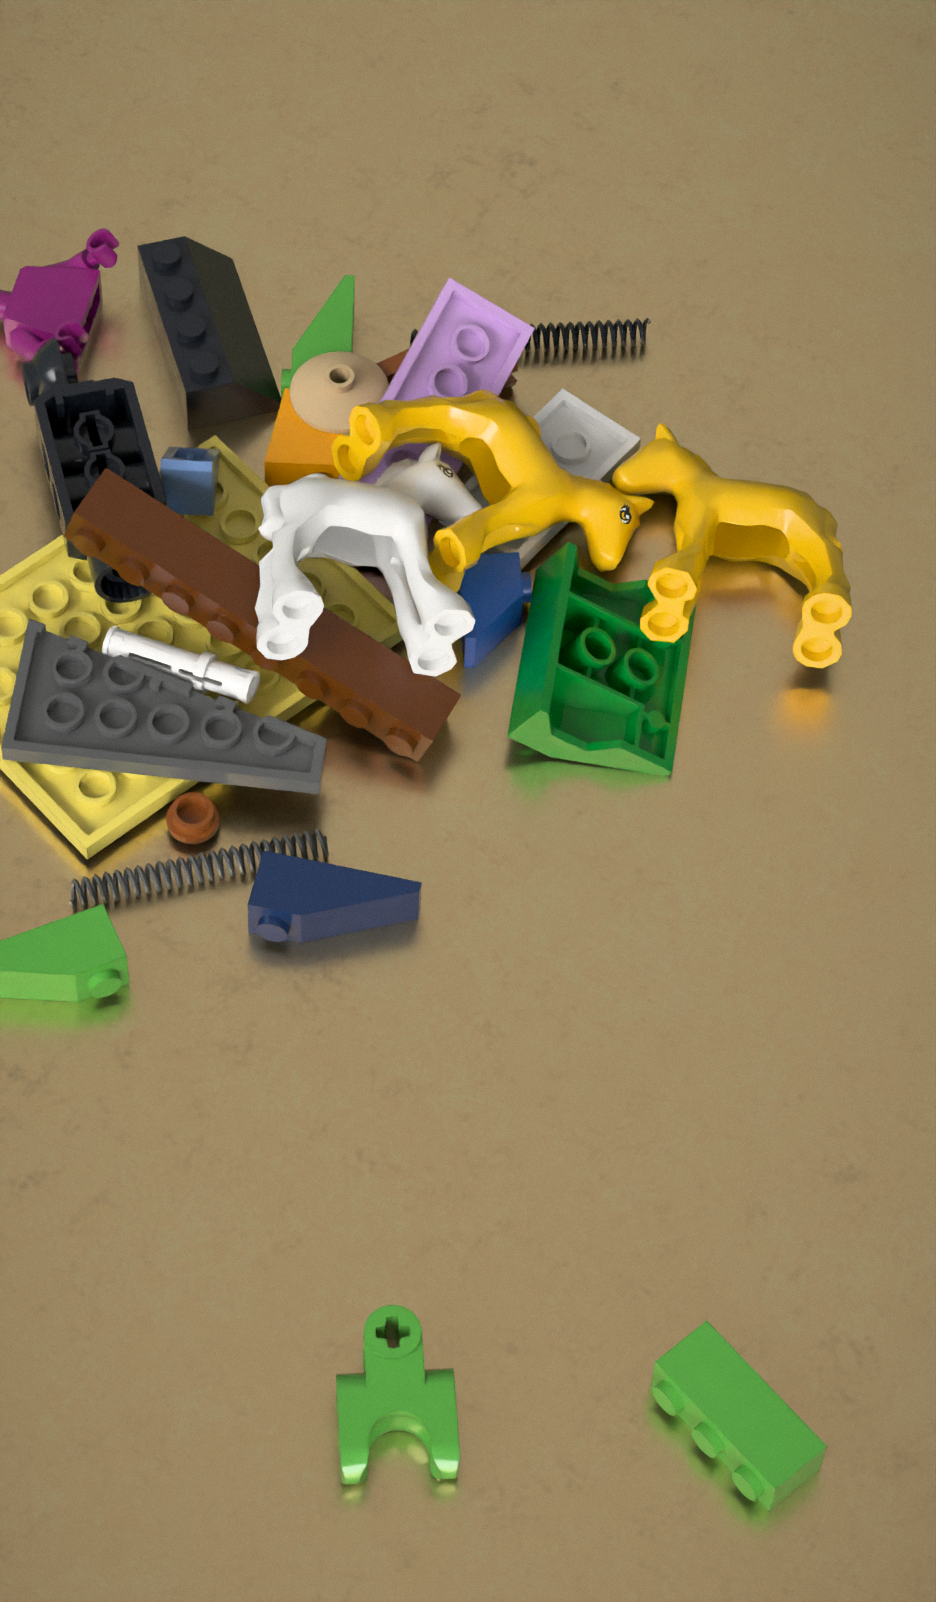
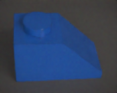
[457,552,532,668]

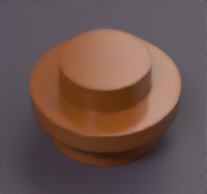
[166,792,220,844]

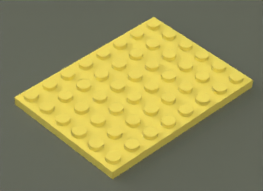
[0,435,403,860]

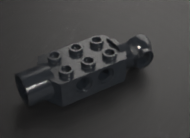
[21,337,167,603]

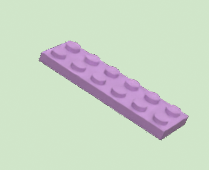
[338,277,535,528]

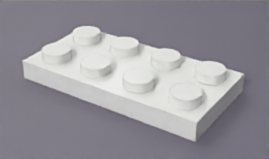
[439,389,641,570]

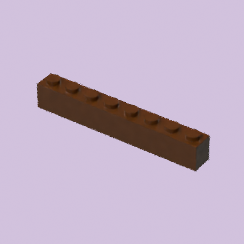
[63,468,461,763]

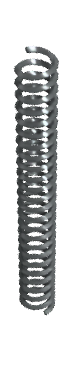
[69,828,329,910]

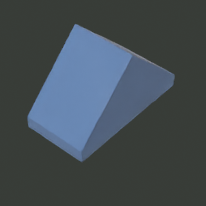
[160,447,220,516]

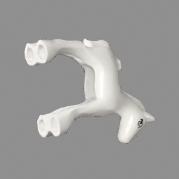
[255,442,482,677]

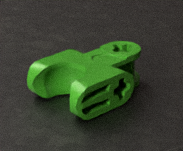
[336,1305,460,1484]

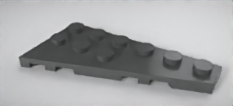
[1,618,327,794]

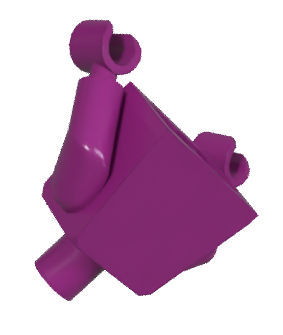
[0,228,119,372]

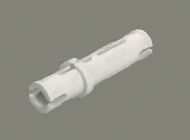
[102,625,260,704]

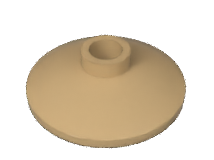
[290,351,389,434]

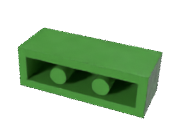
[651,1320,827,1511]

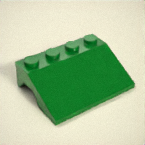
[507,542,696,776]

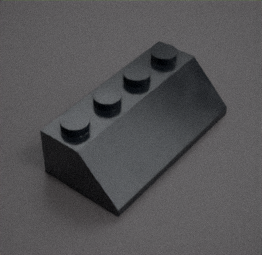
[137,236,282,430]

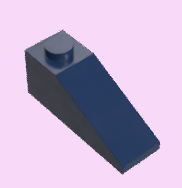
[247,850,422,943]

